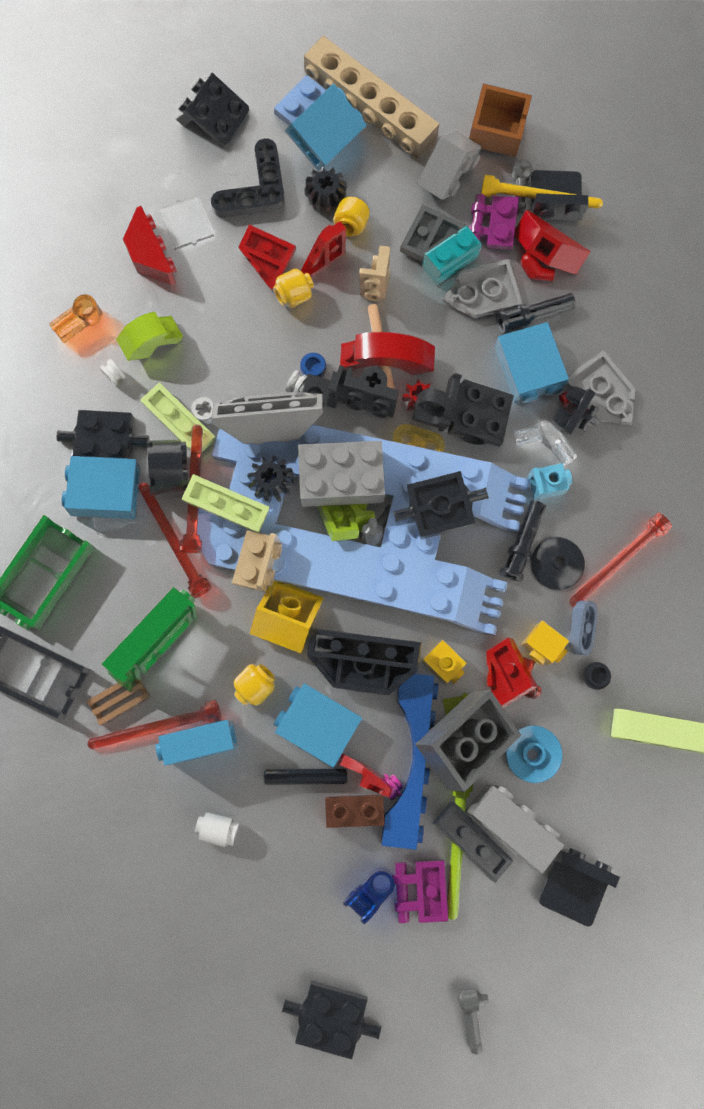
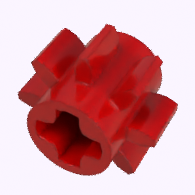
[402,379,431,411]

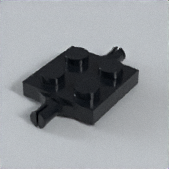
[56,410,150,459]
[393,471,489,540]
[282,981,381,1060]

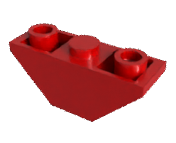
[123,206,177,285]
[515,210,591,275]

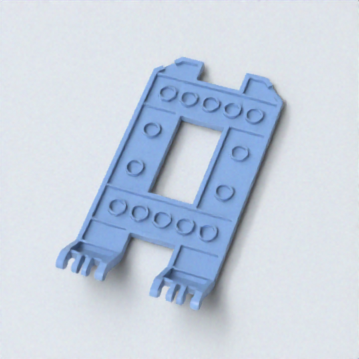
[190,425,530,636]

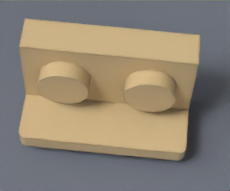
[359,246,390,301]
[232,530,282,593]

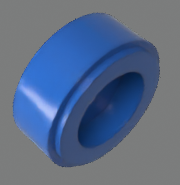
[300,352,326,377]

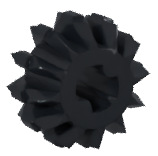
[304,166,347,213]
[247,455,295,503]

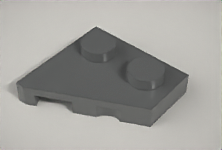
[400,205,467,262]

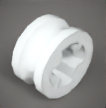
[100,359,126,386]
[285,370,307,392]
[191,397,214,424]

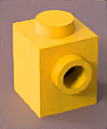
[521,620,569,665]
[421,640,467,685]

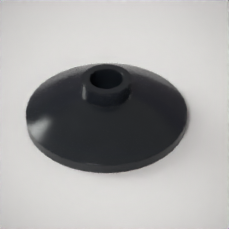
[531,537,585,590]

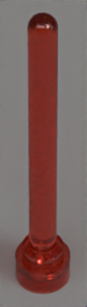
[180,424,203,553]
[138,483,212,599]
[569,512,672,607]
[87,700,222,749]

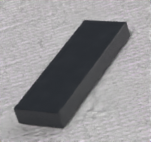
[433,801,513,883]

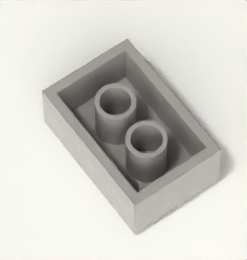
[298,440,385,507]
[466,785,564,874]

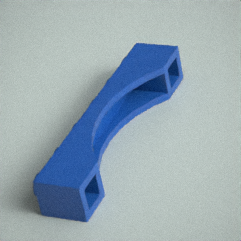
[381,674,439,850]

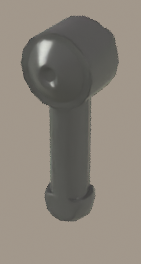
[512,160,533,213]
[362,504,391,546]
[459,988,489,1054]

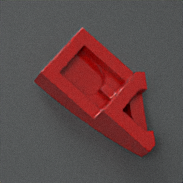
[338,754,392,798]

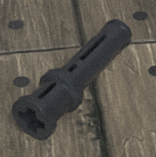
[496,293,576,333]
[499,500,547,582]

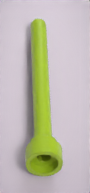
[447,784,473,920]

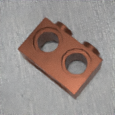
[325,794,384,828]

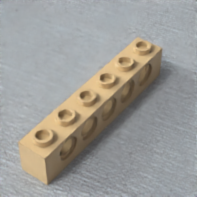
[304,36,439,158]

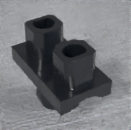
[551,386,600,435]

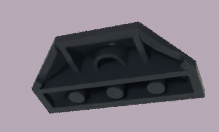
[307,628,422,696]

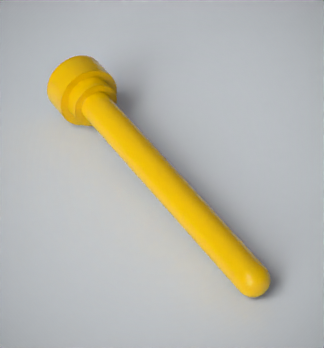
[481,174,603,209]

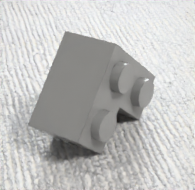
[417,131,481,200]

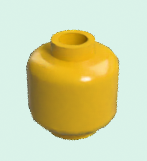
[333,197,370,237]
[273,268,314,308]
[234,664,275,705]

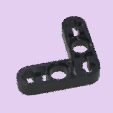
[211,138,285,218]

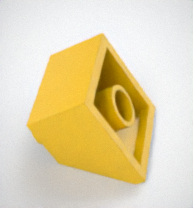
[249,580,324,653]

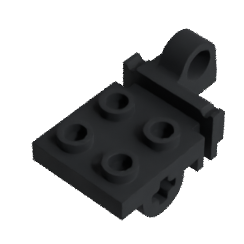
[303,365,399,418]
[412,373,514,447]

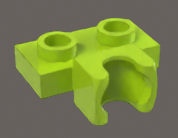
[317,504,375,541]

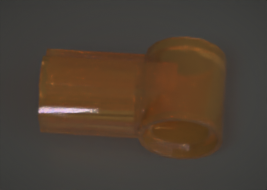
[49,294,103,343]

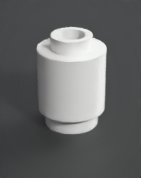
[195,812,239,847]

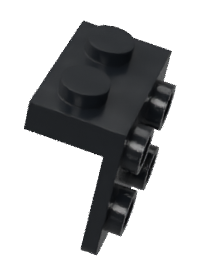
[176,72,249,146]
[531,170,589,220]
[538,848,620,927]

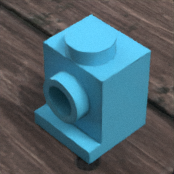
[528,463,572,500]

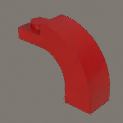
[340,332,435,376]

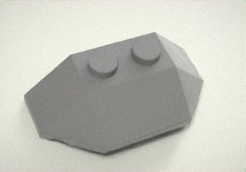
[211,392,323,444]

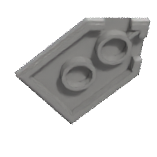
[442,259,523,318]
[566,350,636,426]

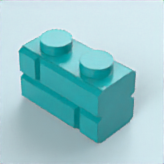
[422,226,482,286]

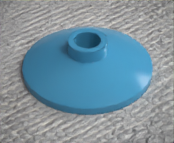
[506,726,562,783]

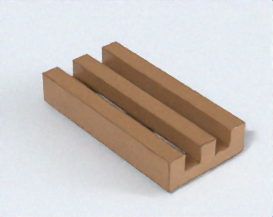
[86,679,151,726]

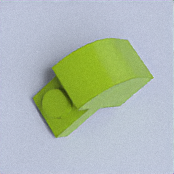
[116,311,183,361]

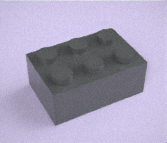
[415,690,521,792]

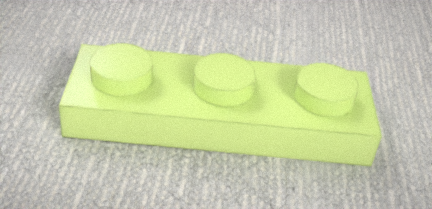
[140,382,216,457]
[182,474,270,533]

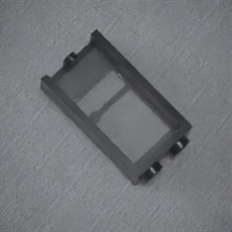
[0,626,91,720]

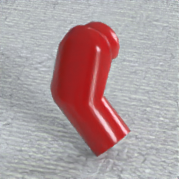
[521,252,555,282]

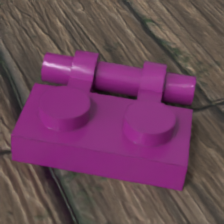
[469,194,519,250]
[393,860,448,923]

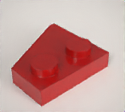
[301,221,346,277]
[238,224,296,292]
[486,637,538,708]

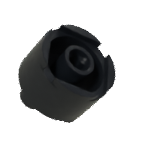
[147,439,189,495]

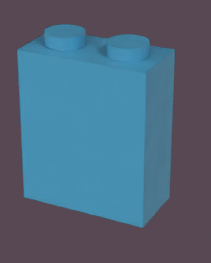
[284,83,367,171]
[494,322,569,403]
[61,456,141,519]
[273,683,362,768]
[155,720,239,766]

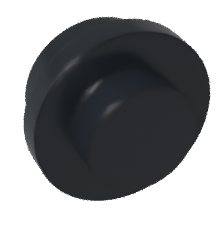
[583,662,611,690]

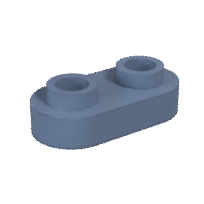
[568,601,598,655]

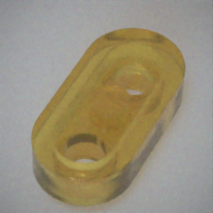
[392,424,445,452]

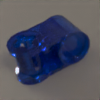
[342,867,395,924]

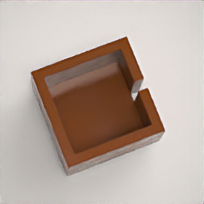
[469,83,532,157]

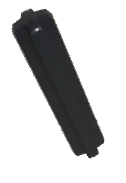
[264,769,347,785]

